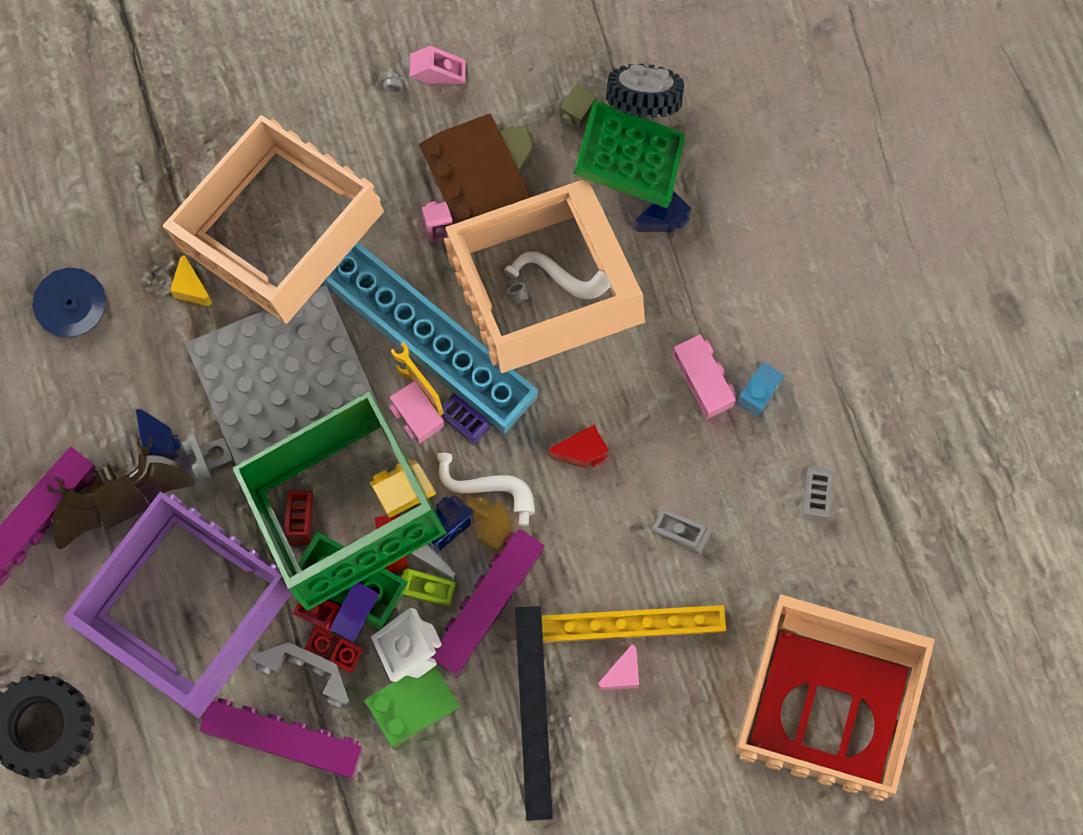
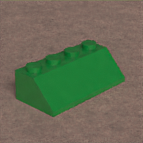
[298,531,408,632]

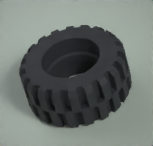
[0,674,94,779]

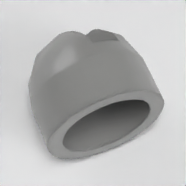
[507,282,529,304]

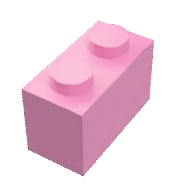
[389,381,444,444]

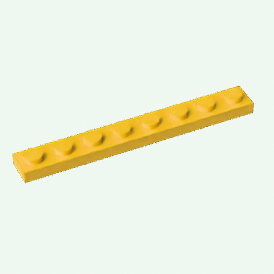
[542,605,726,643]

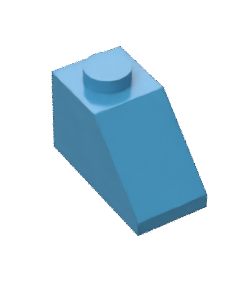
[736,362,785,417]

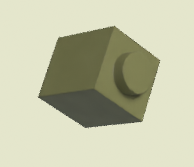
[559,84,597,129]

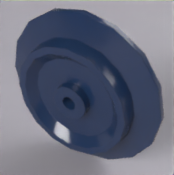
[32,267,106,338]

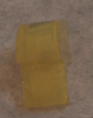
[465,496,510,553]

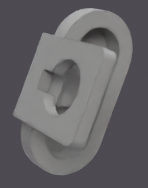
[182,432,233,481]

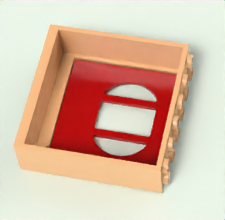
[735,594,935,801]

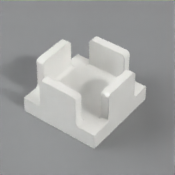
[371,608,442,682]

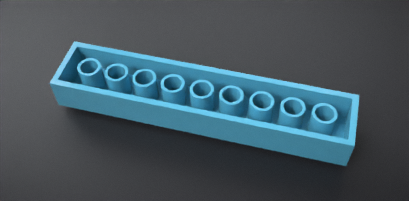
[322,242,538,435]

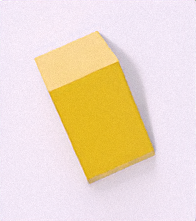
[170,255,212,306]

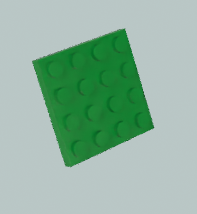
[573,100,686,208]

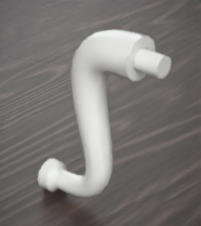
[504,251,610,299]
[437,453,535,527]

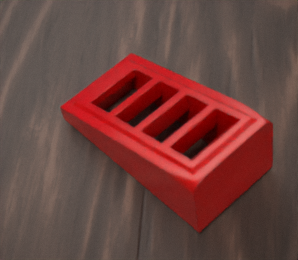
[283,490,313,545]

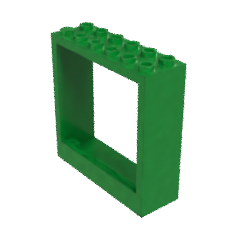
[233,391,446,611]

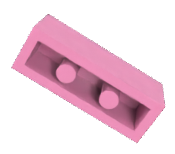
[672,334,737,420]

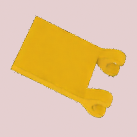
[391,342,444,416]

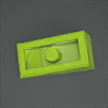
[401,569,457,607]

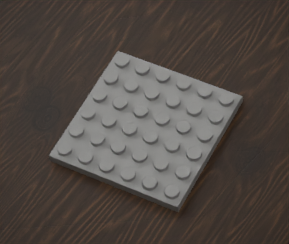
[185,285,378,465]

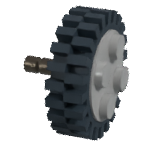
[606,64,684,119]

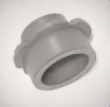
[381,72,405,94]

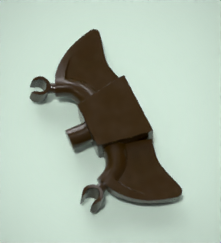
[46,436,195,549]

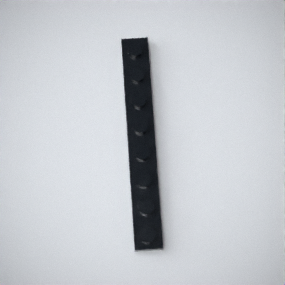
[515,606,553,821]

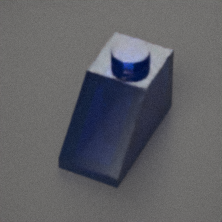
[633,191,691,233]
[135,409,181,459]

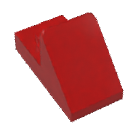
[292,600,341,633]

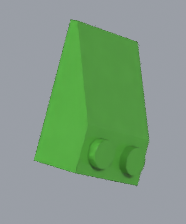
[364,666,460,748]

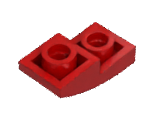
[303,627,364,673]

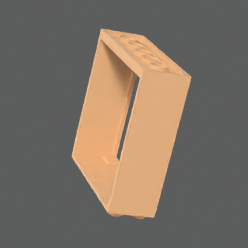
[163,115,384,325]
[444,179,645,374]

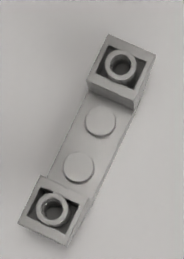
[251,642,350,709]

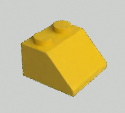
[369,459,436,518]

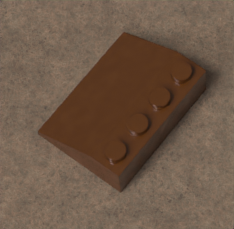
[419,113,532,223]

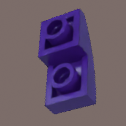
[330,582,379,642]

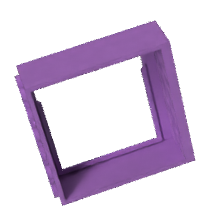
[62,492,292,719]

